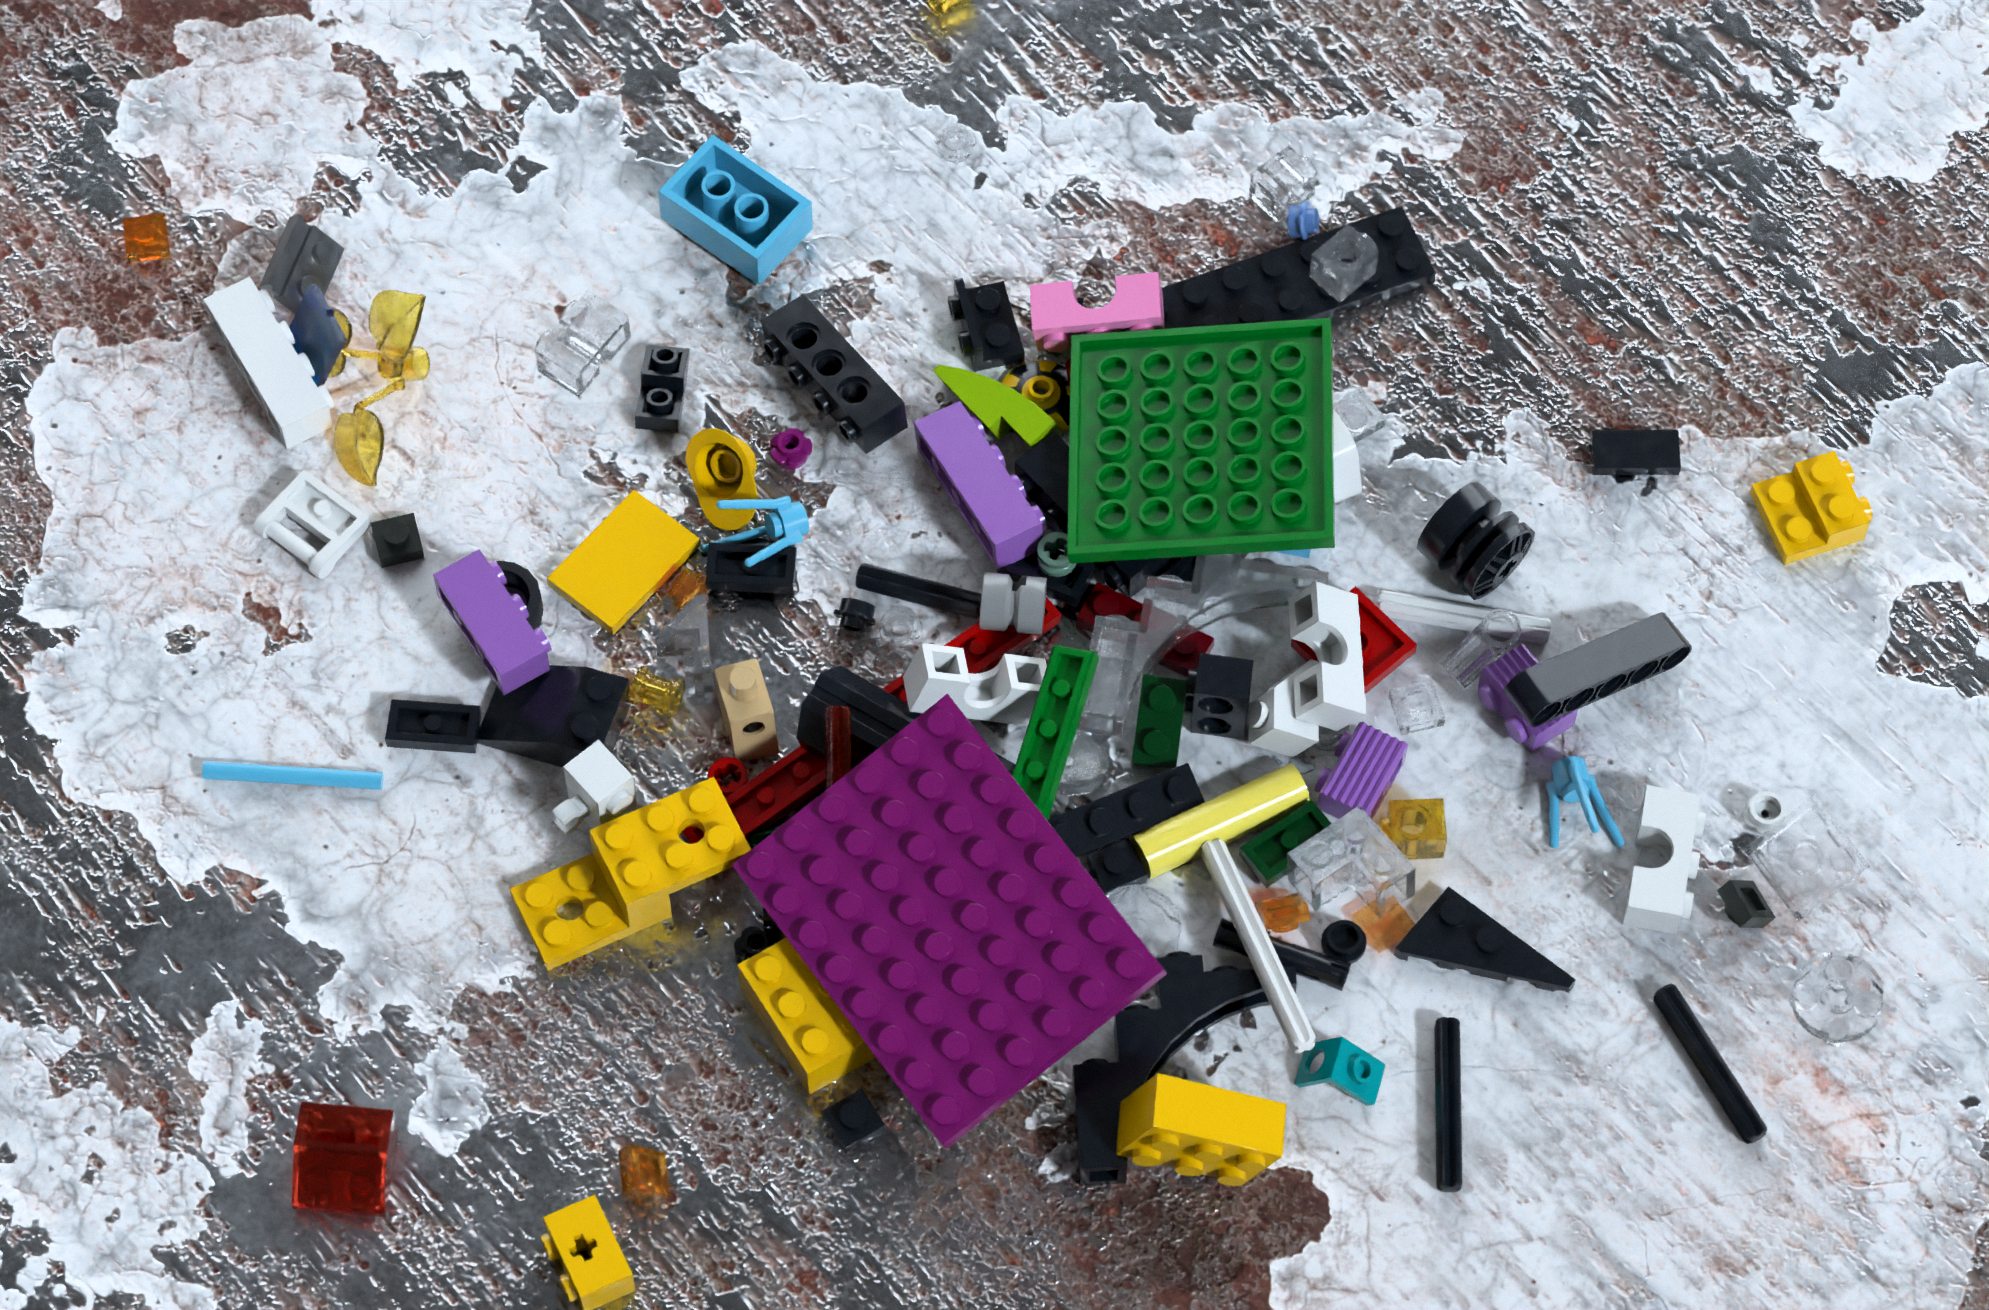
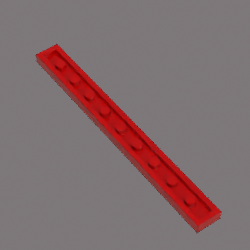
[680,597,1061,844]

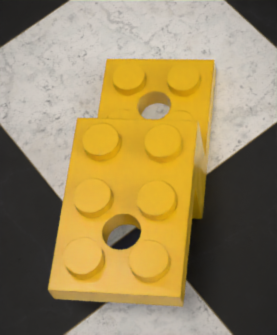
[510,777,751,971]

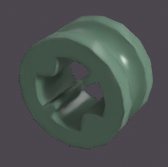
[1037,532,1076,577]

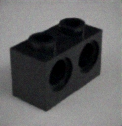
[1184,653,1254,740]

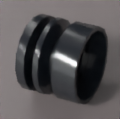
[1417,481,1535,600]

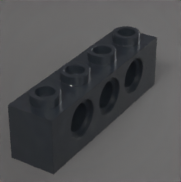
[761,294,908,454]

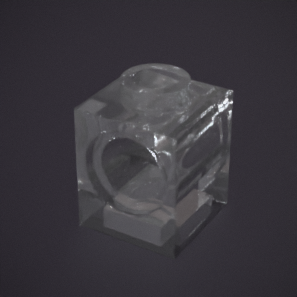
[1249,145,1317,223]
[1309,224,1379,303]

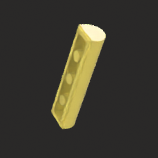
[1130,763,1310,880]

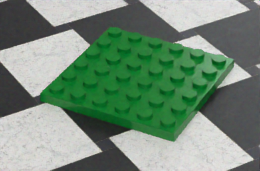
[1067,318,1335,564]

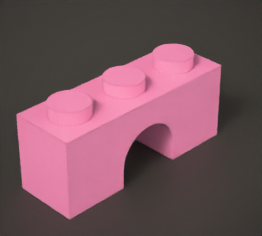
[1030,272,1165,352]

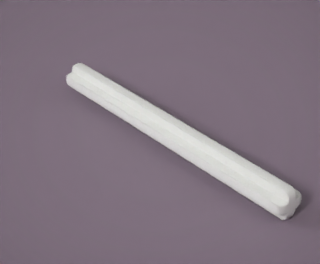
[1202,838,1315,1053]

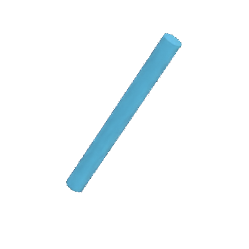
[202,761,384,790]

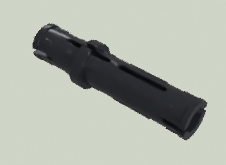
[1212,918,1351,991]

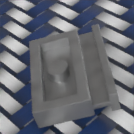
[259,214,345,321]

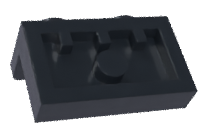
[948,278,1025,372]

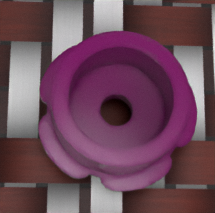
[770,428,812,470]

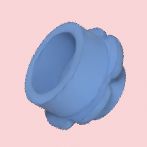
[1288,201,1319,240]

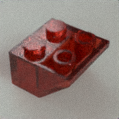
[292,1102,399,1218]

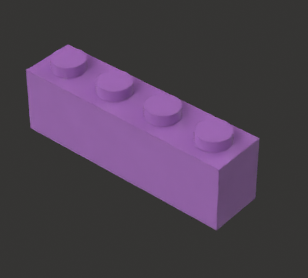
[914,401,1047,570]

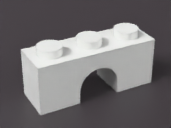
[1288,582,1366,731]
[903,643,1047,726]
[1623,785,1706,935]

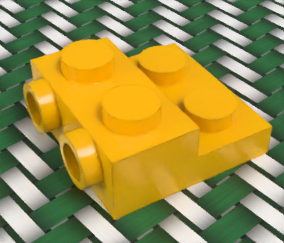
[1750,451,1873,565]

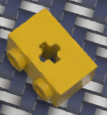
[540,1194,636,1310]

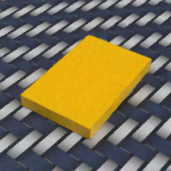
[547,490,700,635]

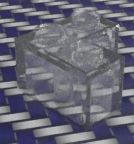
[1287,805,1416,919]

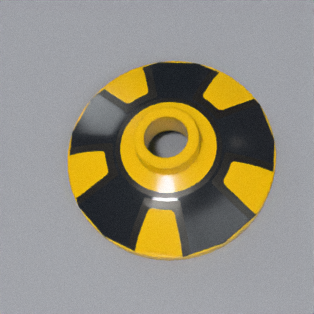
[1001,360,1070,432]

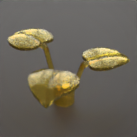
[306,290,430,487]

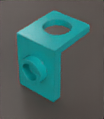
[1294,1037,1385,1106]

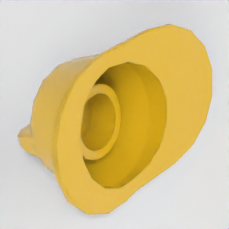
[685,428,758,531]

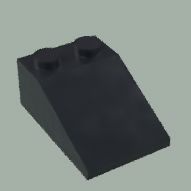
[477,665,632,768]

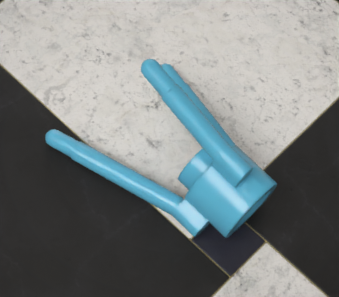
[700,496,809,567]
[1546,756,1625,848]

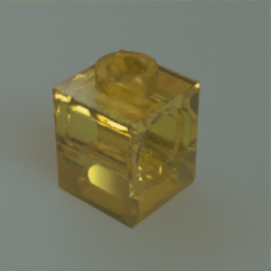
[1379,798,1447,860]

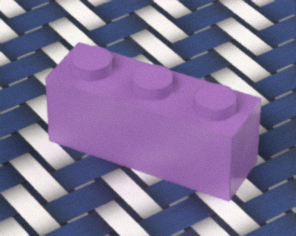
[433,549,552,695]

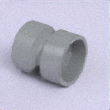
[979,572,1047,635]

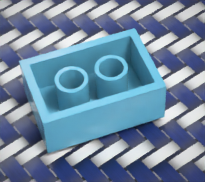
[658,135,813,285]

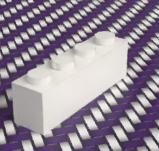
[204,277,335,449]

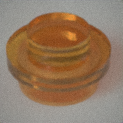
[668,568,708,611]

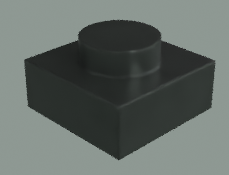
[371,513,424,568]
[1717,880,1776,928]

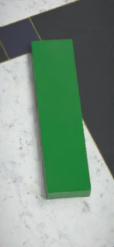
[1012,645,1099,821]

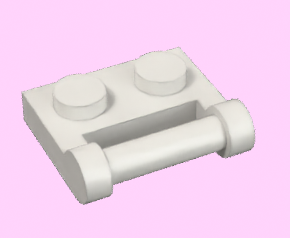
[253,470,371,579]

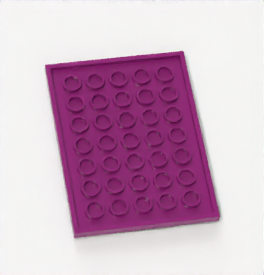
[732,694,1167,1149]

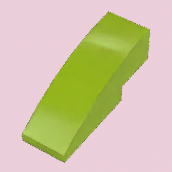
[933,365,1065,449]

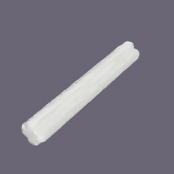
[1377,590,1551,644]

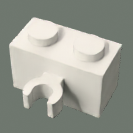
[552,739,637,836]

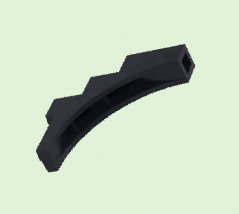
[1072,951,1297,1186]

